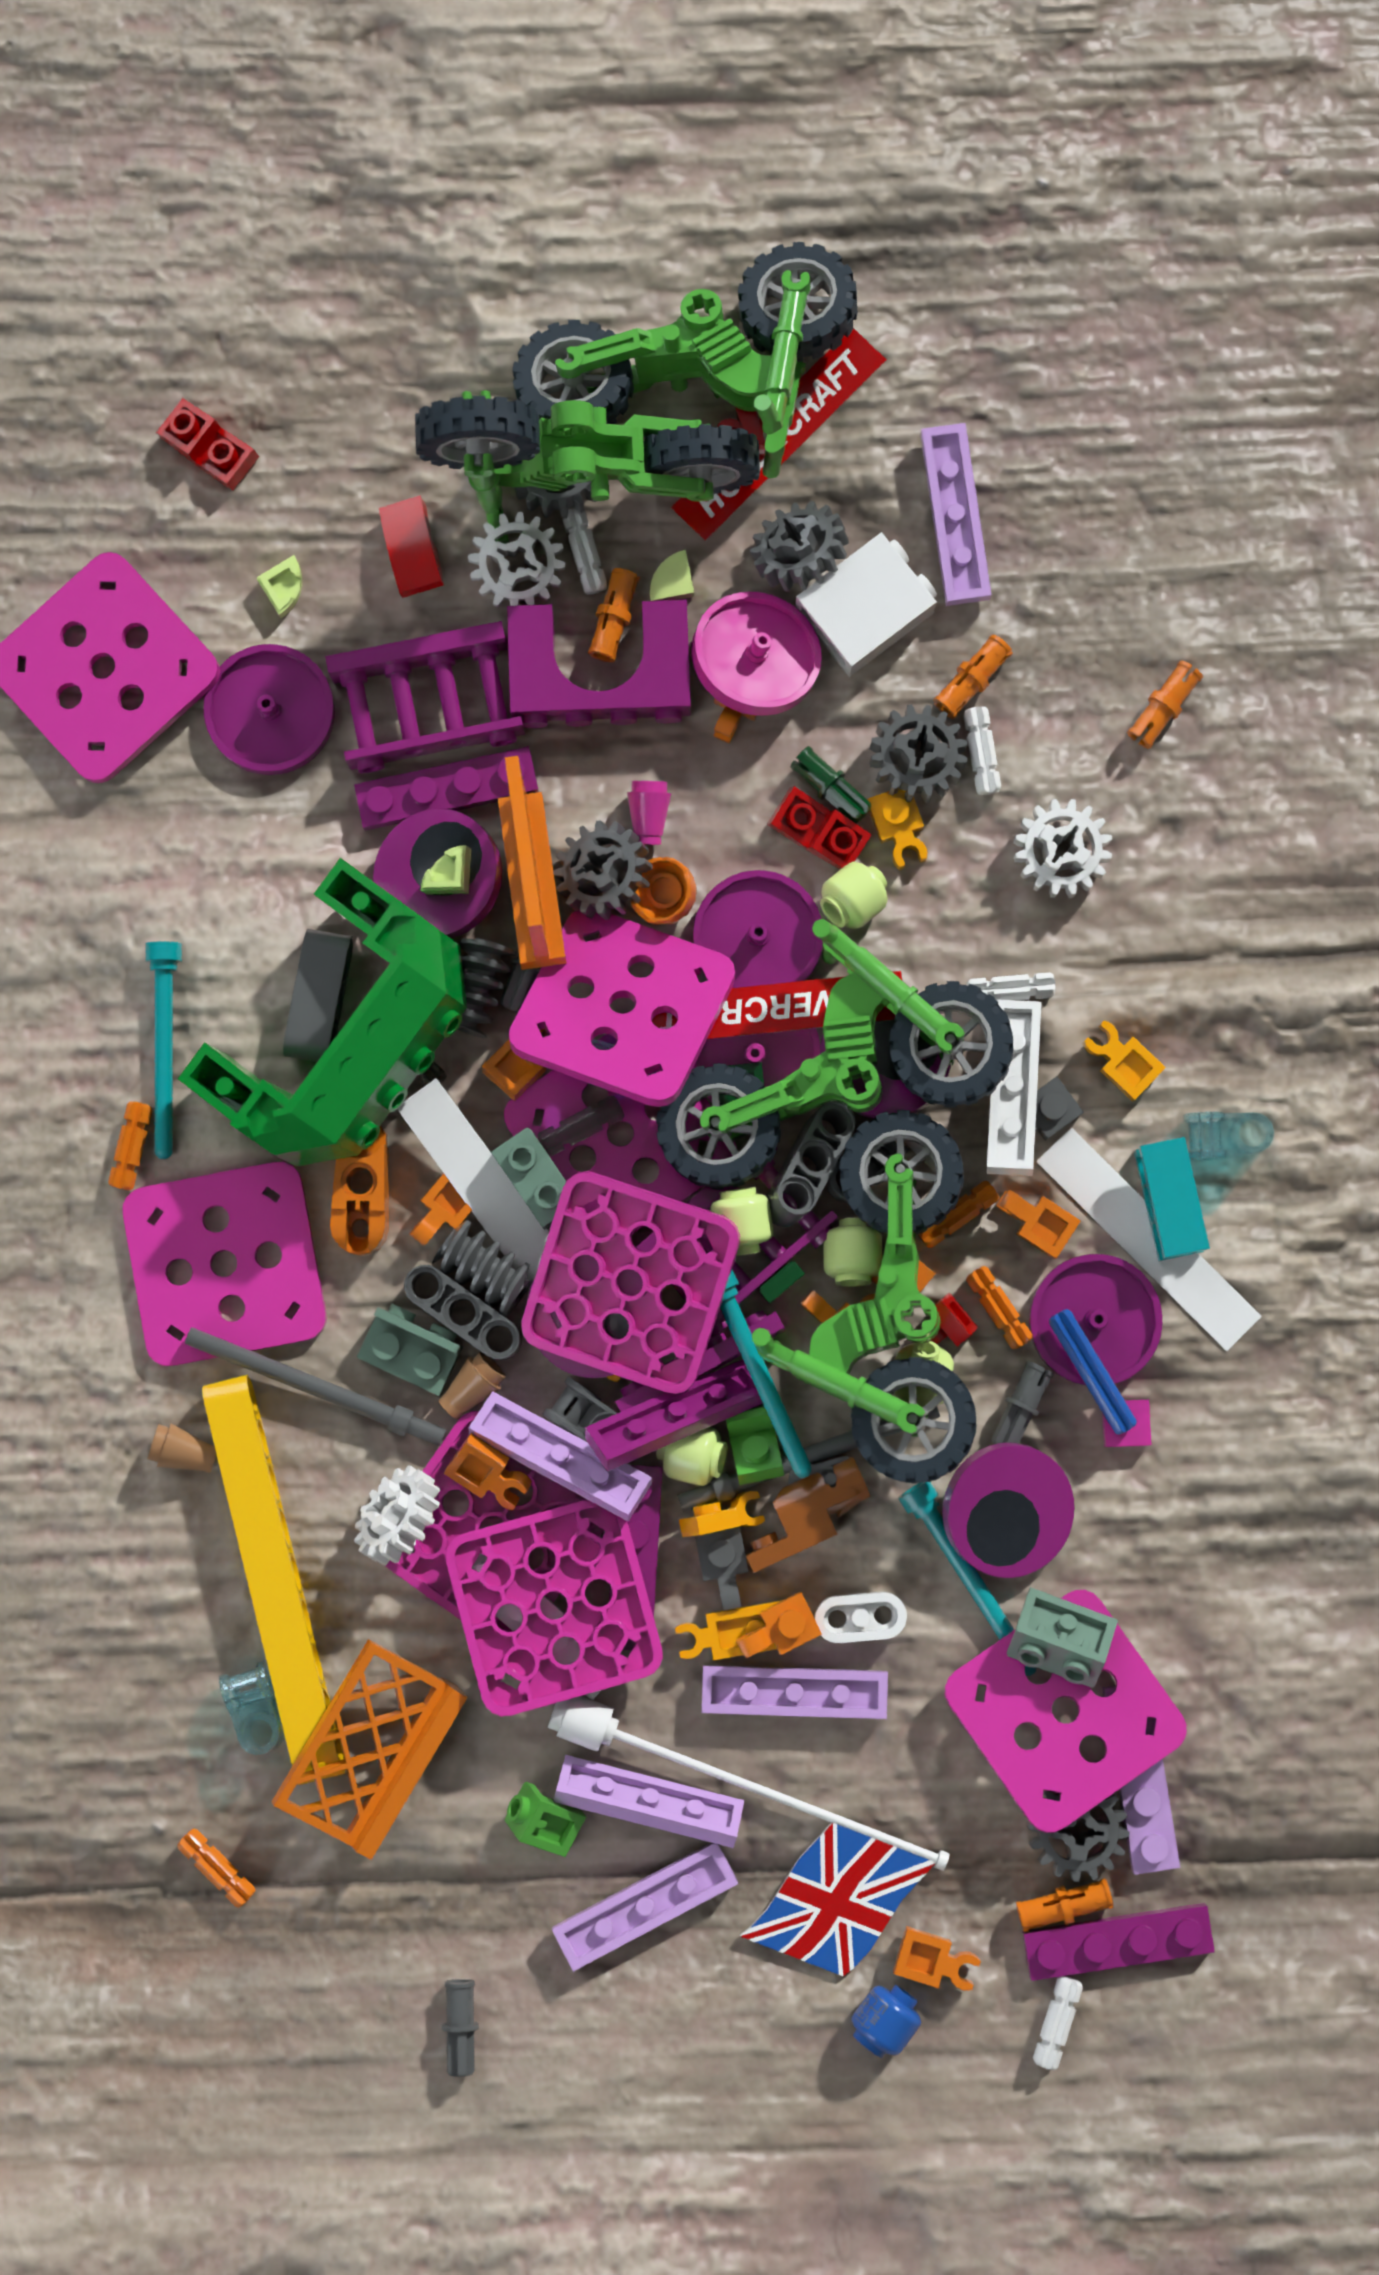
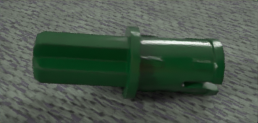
[790,746,871,823]

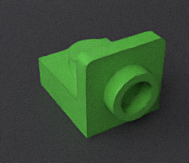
[726,1407,784,1485]
[505,1782,586,1857]

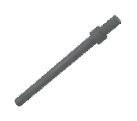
[185,1327,446,1446]
[677,1406,940,1512]

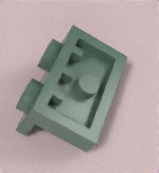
[491,1128,566,1230]
[357,1303,463,1396]
[1007,1587,1118,1687]

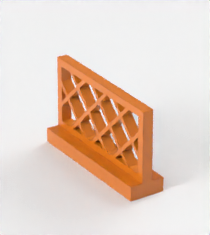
[497,756,567,970]
[271,1639,468,1860]

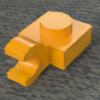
[679,1491,765,1538]

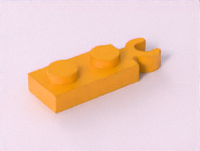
[675,1600,804,1660]

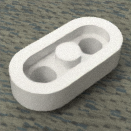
[814,1592,907,1643]

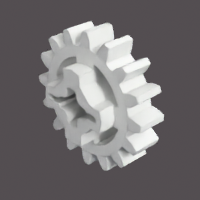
[468,512,565,608]
[1013,799,1112,898]
[354,1465,440,1565]

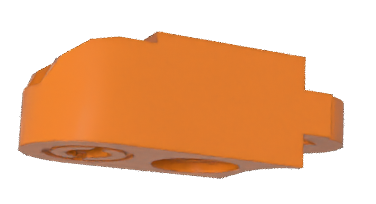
[330,1125,389,1256]

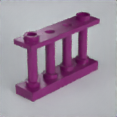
[325,621,525,773]
[636,1147,838,1338]

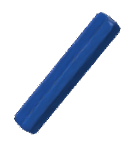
[1049,1309,1137,1435]

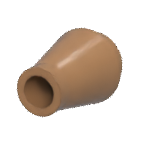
[439,1352,506,1419]
[147,1423,217,1473]

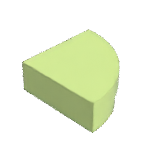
[650,550,694,601]
[256,555,302,619]
[420,845,471,894]

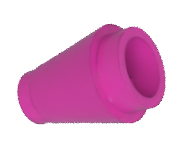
[627,781,672,845]

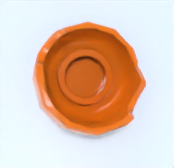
[630,857,697,925]

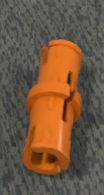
[588,568,640,662]
[933,634,1013,719]
[1127,660,1203,749]
[1016,1878,1114,1932]

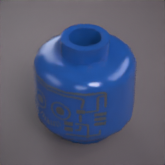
[852,1984,921,2058]

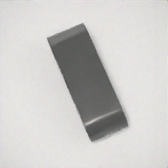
[283,929,354,1062]
[766,1101,856,1227]
[404,1265,522,1360]

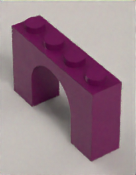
[507,600,691,728]

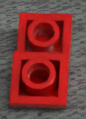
[156,398,259,491]
[379,495,444,598]
[767,786,872,869]

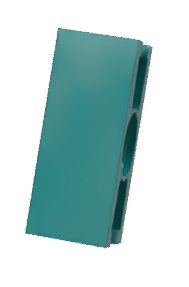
[1134,1137,1210,1262]

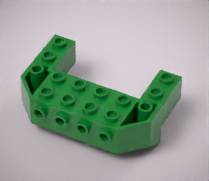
[178,858,467,1166]

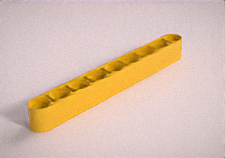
[202,1374,345,1786]

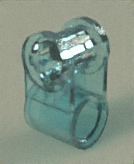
[1183,1112,1274,1161]
[219,1661,285,1755]

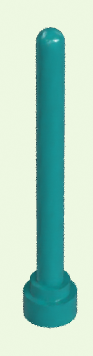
[145,941,182,1159]
[720,1269,812,1478]
[898,1482,1037,1676]

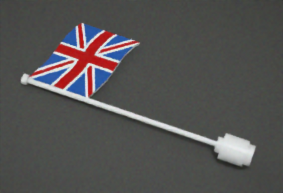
[547,1696,949,1976]

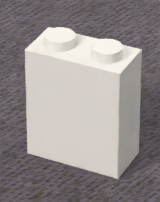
[795,532,937,677]

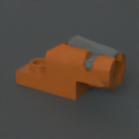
[745,1456,871,1573]

